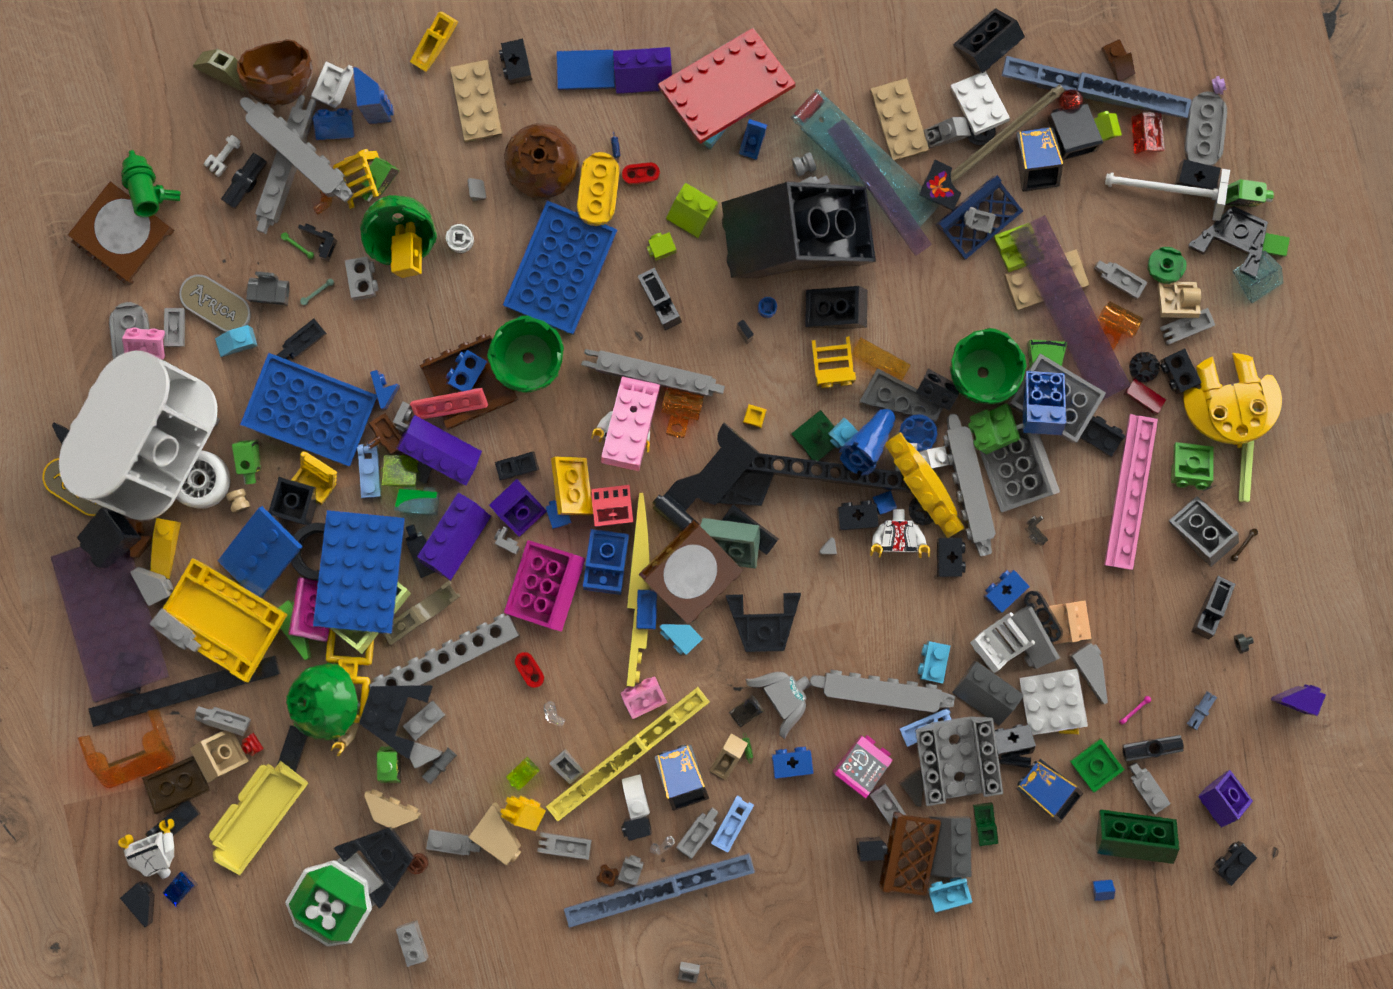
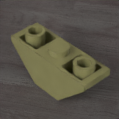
[193,49,245,92]

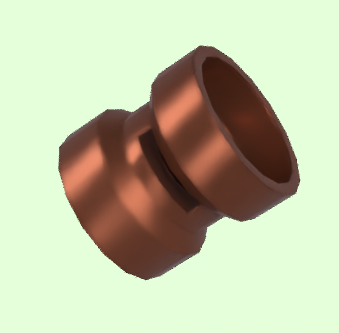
[408,853,428,875]

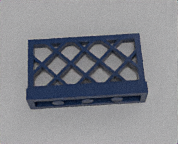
[935,175,1023,260]

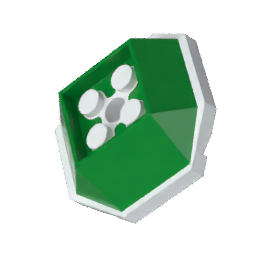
[285,860,372,946]

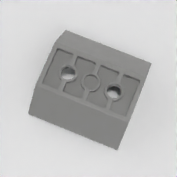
[915,717,1003,806]

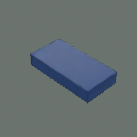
[636,590,657,629]

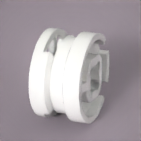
[446,224,474,253]

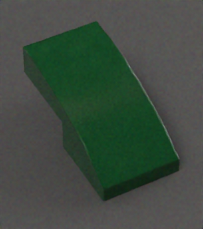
[973,802,999,846]

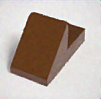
[1102,39,1135,81]
[127,518,153,558]

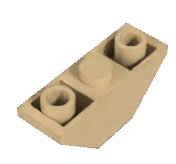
[364,789,421,828]

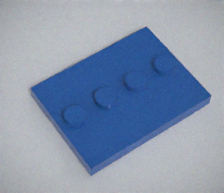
[217,506,303,598]

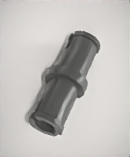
[422,748,457,784]

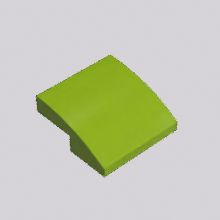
[994,223,1044,273]

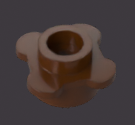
[596,864,619,887]

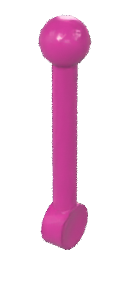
[1119,696,1151,725]

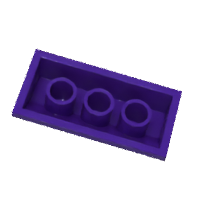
[396,415,482,486]
[417,492,491,581]

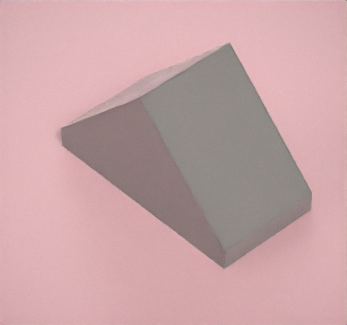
[410,742,443,768]
[549,749,584,784]

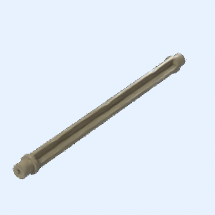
[951,84,1065,184]

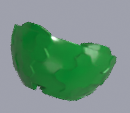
[360,195,437,265]
[488,316,564,393]
[950,328,1027,404]
[286,663,358,741]

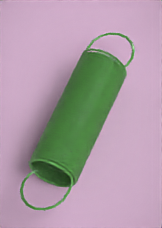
[742,732,753,763]

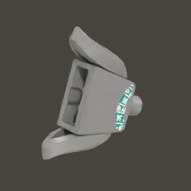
[745,671,811,739]

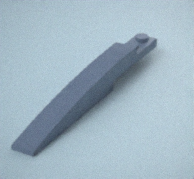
[1001,56,1192,118]
[564,853,755,928]

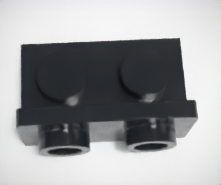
[1080,416,1126,457]
[1213,841,1257,886]

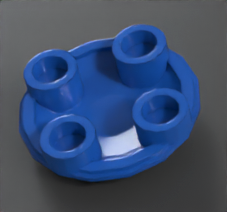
[899,414,938,451]

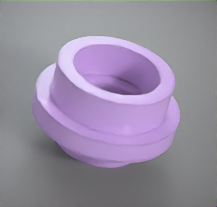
[1212,76,1226,95]

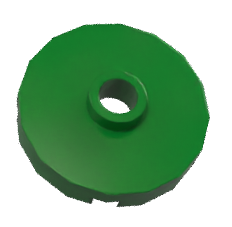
[1147,247,1186,284]

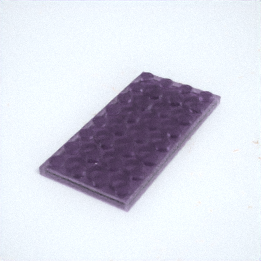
[51,547,169,703]

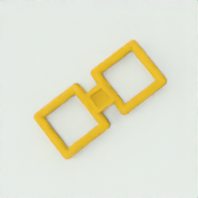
[325,628,374,723]

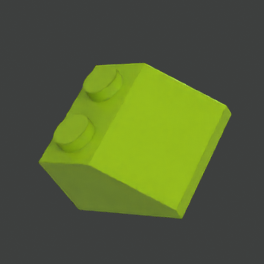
[666,183,718,238]

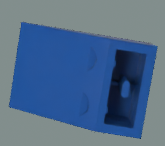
[1023,371,1066,435]

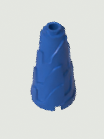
[839,409,896,475]

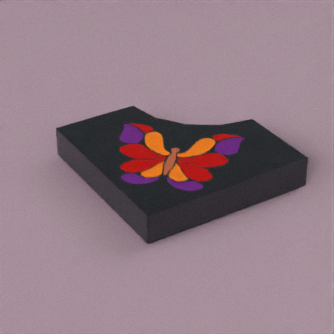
[918,160,961,211]

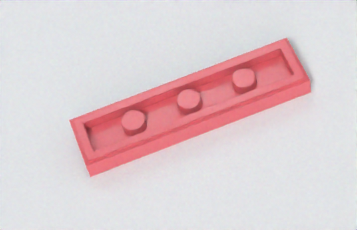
[410,388,488,419]

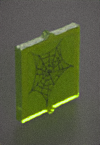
[381,455,419,487]

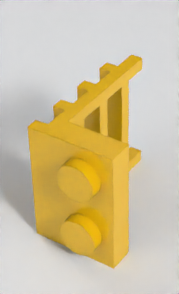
[333,149,379,209]
[812,336,856,388]
[291,452,337,505]

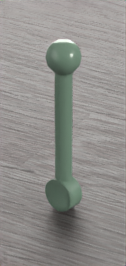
[300,279,334,305]

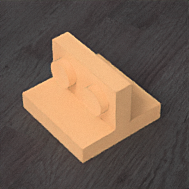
[1047,601,1092,644]

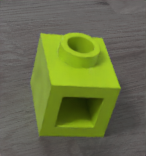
[1094,111,1122,141]
[646,232,677,261]

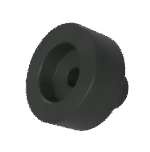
[1234,633,1254,654]

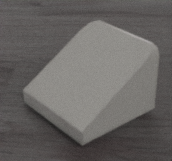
[467,178,486,201]

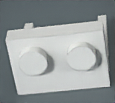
[311,62,354,108]
[970,612,1035,673]

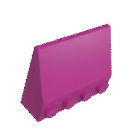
[504,540,586,632]

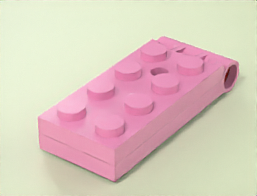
[601,376,660,471]

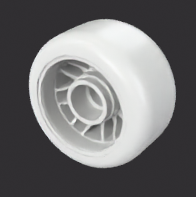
[176,450,230,509]

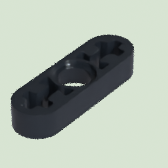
[1024,591,1063,642]

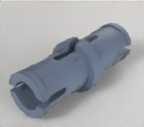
[1186,691,1217,730]

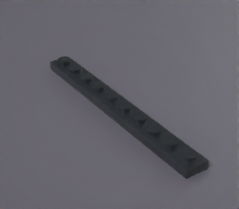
[88,656,281,727]

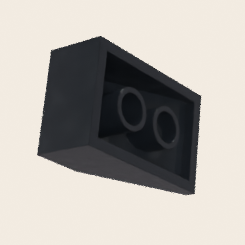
[805,286,868,329]

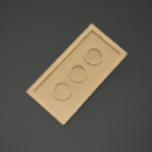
[450,60,502,142]
[870,78,929,162]
[1004,249,1089,311]

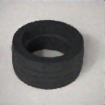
[291,523,325,581]

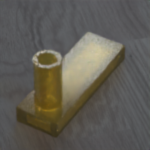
[852,338,911,381]

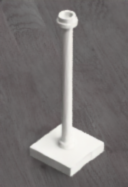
[1105,169,1230,221]

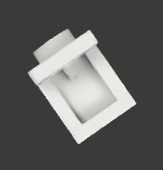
[919,446,949,469]

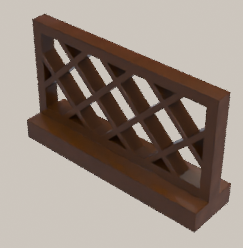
[879,812,941,896]

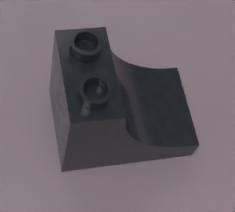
[721,182,876,278]

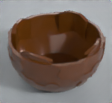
[237,39,313,106]
[504,123,579,198]

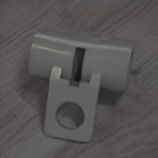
[246,272,290,306]

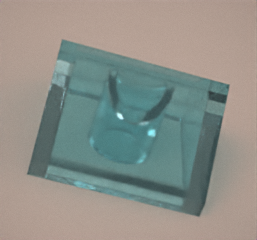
[1232,251,1284,303]

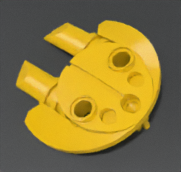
[1183,353,1282,448]

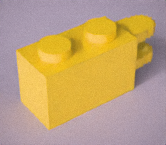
[391,222,422,278]
[500,795,546,831]

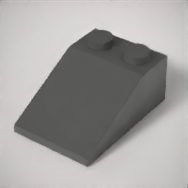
[1169,496,1239,567]

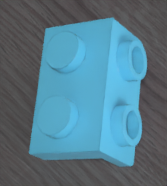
[928,877,972,913]

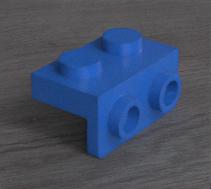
[313,108,355,140]

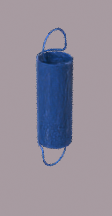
[611,134,621,163]

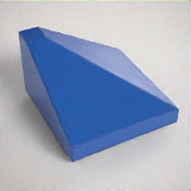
[873,491,897,515]

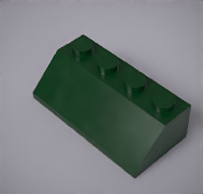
[1096,809,1180,864]

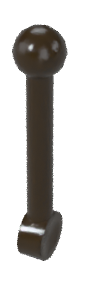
[1231,528,1258,562]

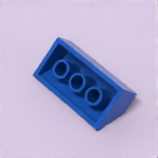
[353,67,394,124]

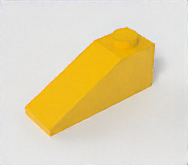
[150,518,181,579]

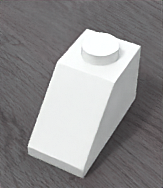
[622,774,650,818]

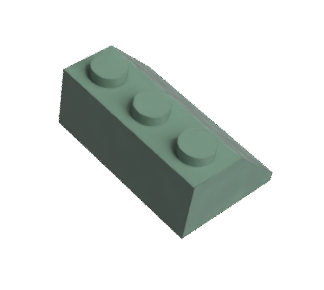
[700,518,760,569]

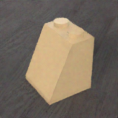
[469,802,521,865]

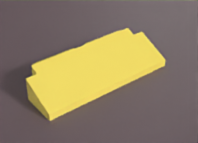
[209,761,308,875]

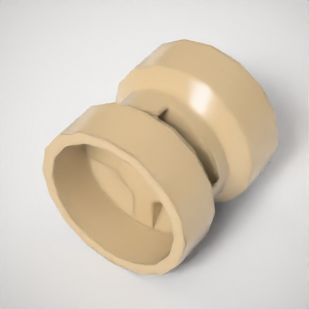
[226,489,251,513]

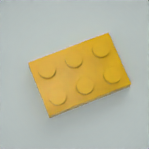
[551,457,593,515]

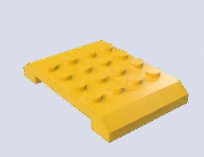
[163,558,287,682]

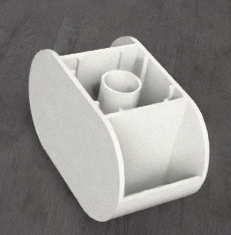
[59,351,217,520]

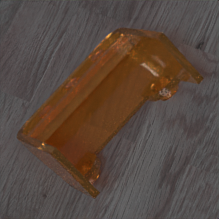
[78,709,176,788]

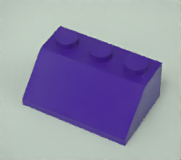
[613,47,672,94]

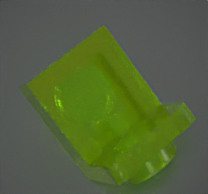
[506,756,540,791]

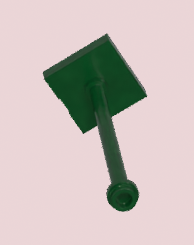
[791,410,835,461]

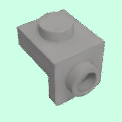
[964,207,996,234]

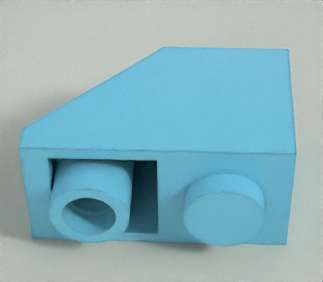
[660,624,703,655]

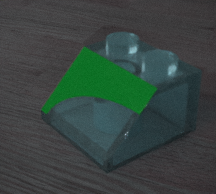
[394,486,440,516]

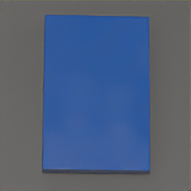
[557,49,615,90]

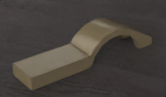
[383,581,461,645]

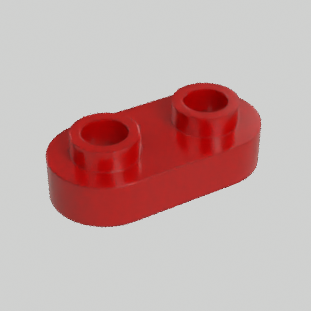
[622,162,660,185]
[515,652,545,688]

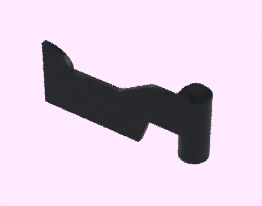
[652,422,760,532]

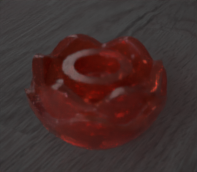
[1059,89,1083,109]

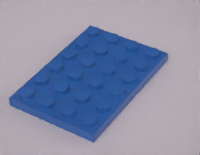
[503,200,618,335]
[240,353,377,467]
[313,510,405,634]

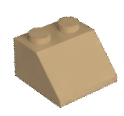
[190,730,249,783]

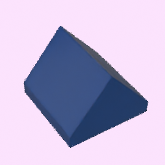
[1092,879,1115,901]

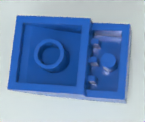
[583,529,629,595]

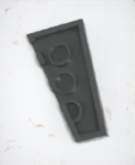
[859,368,943,421]

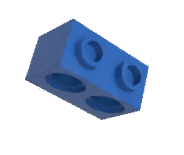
[446,350,487,392]

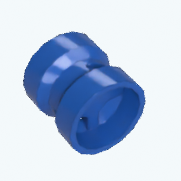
[758,297,777,318]

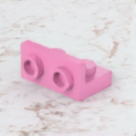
[122,328,165,360]
[621,677,667,719]

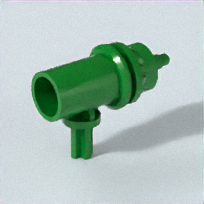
[121,150,181,217]

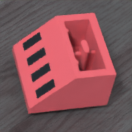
[591,485,634,527]

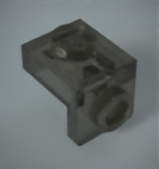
[1025,515,1048,546]

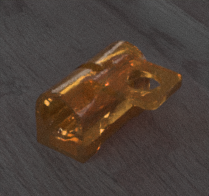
[1097,301,1144,351]
[661,388,704,438]

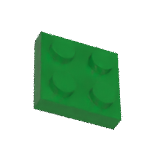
[1070,738,1125,793]

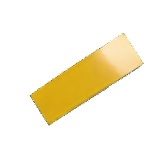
[410,12,458,72]

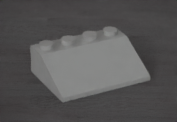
[1007,354,1106,443]
[979,423,1060,513]

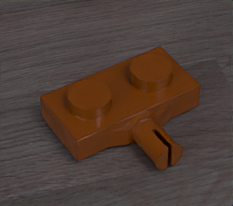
[366,413,402,456]

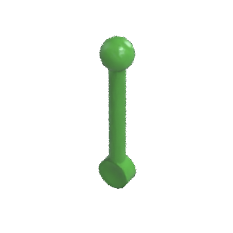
[281,233,314,259]

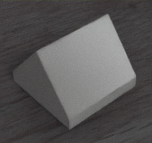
[819,537,837,555]
[678,962,700,983]

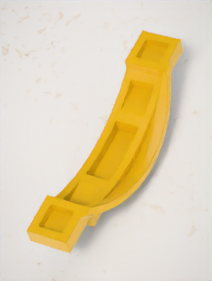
[885,432,964,538]

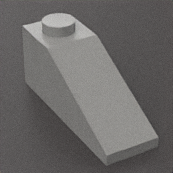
[1069,643,1108,705]

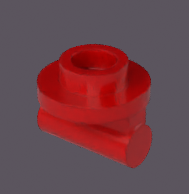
[241,733,264,756]

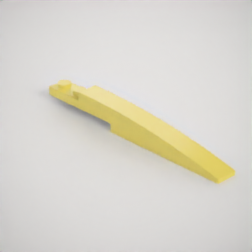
[627,493,650,687]
[546,687,710,822]

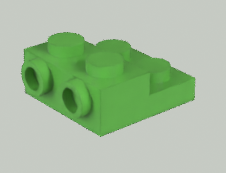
[968,403,1020,455]
[1171,442,1214,490]

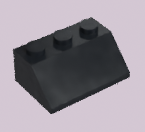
[953,8,1025,74]

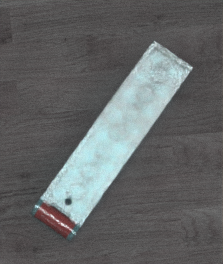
[791,89,940,233]

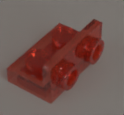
[1132,112,1165,154]

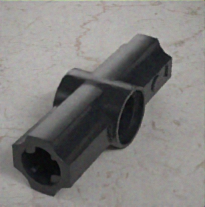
[221,152,268,209]
[1122,735,1184,761]

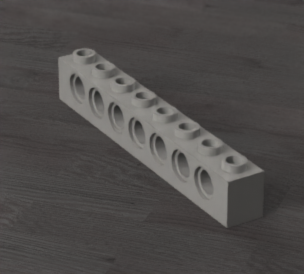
[369,613,520,688]

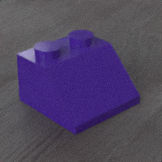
[489,479,547,537]
[1271,684,1326,716]
[1198,770,1253,828]

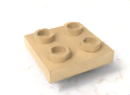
[1157,282,1201,318]

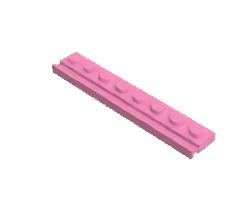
[1104,414,1158,570]

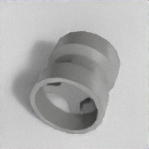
[792,152,816,177]

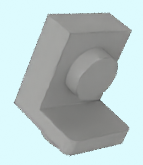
[393,402,413,432]
[494,527,520,555]
[618,855,644,885]

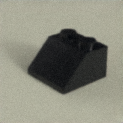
[268,477,316,525]

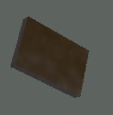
[142,756,210,814]

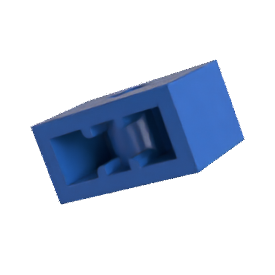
[984,570,1030,613]
[772,747,814,779]

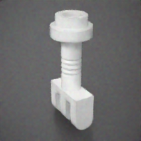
[203,135,241,177]

